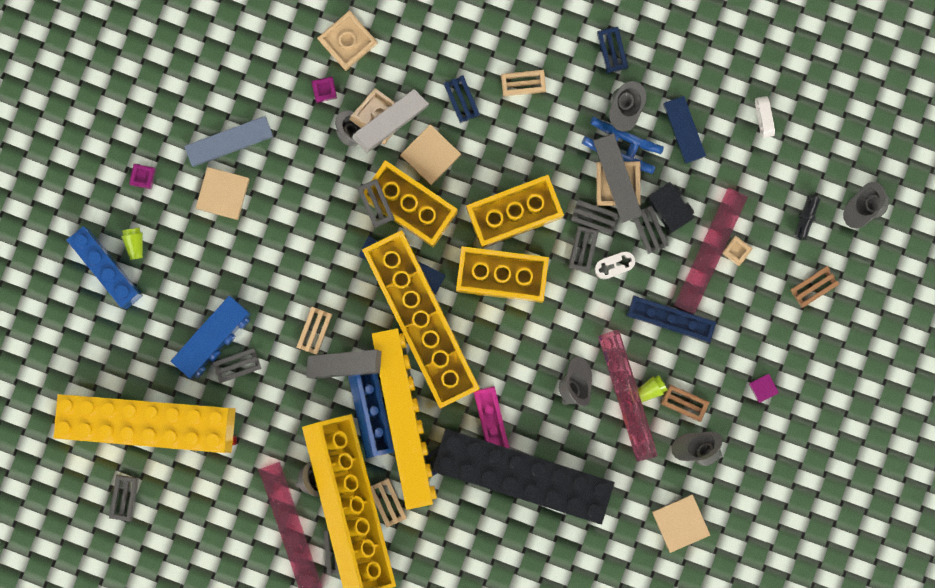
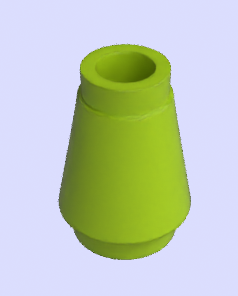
[121,227,143,260]
[634,375,668,403]

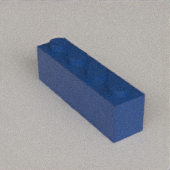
[67,226,143,309]
[170,296,251,379]
[348,374,394,459]

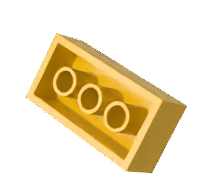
[363,160,458,248]
[466,175,564,249]
[456,246,549,303]

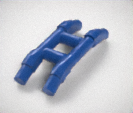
[582,117,664,174]

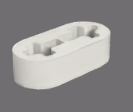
[755,96,775,138]
[594,252,635,279]

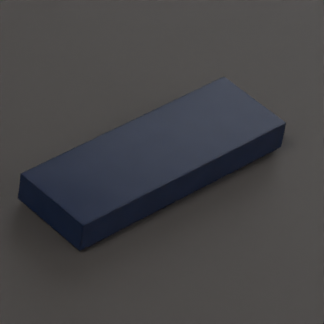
[663,96,706,164]

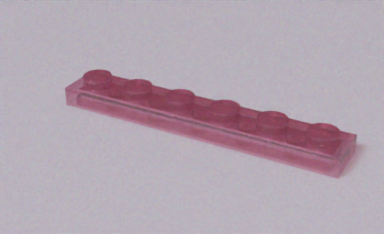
[674,188,748,314]
[598,330,658,462]
[259,462,323,588]

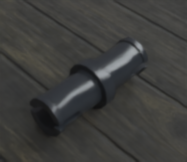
[793,195,821,240]

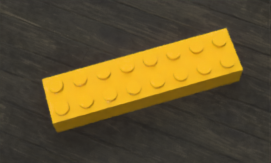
[362,230,480,408]
[372,328,437,510]
[53,394,236,453]
[302,414,396,588]

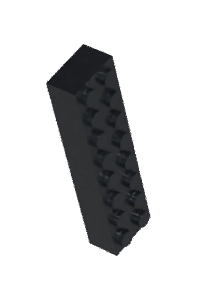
[432,428,615,525]

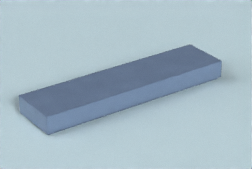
[184,116,274,167]

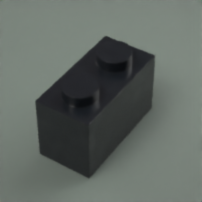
[646,182,694,234]

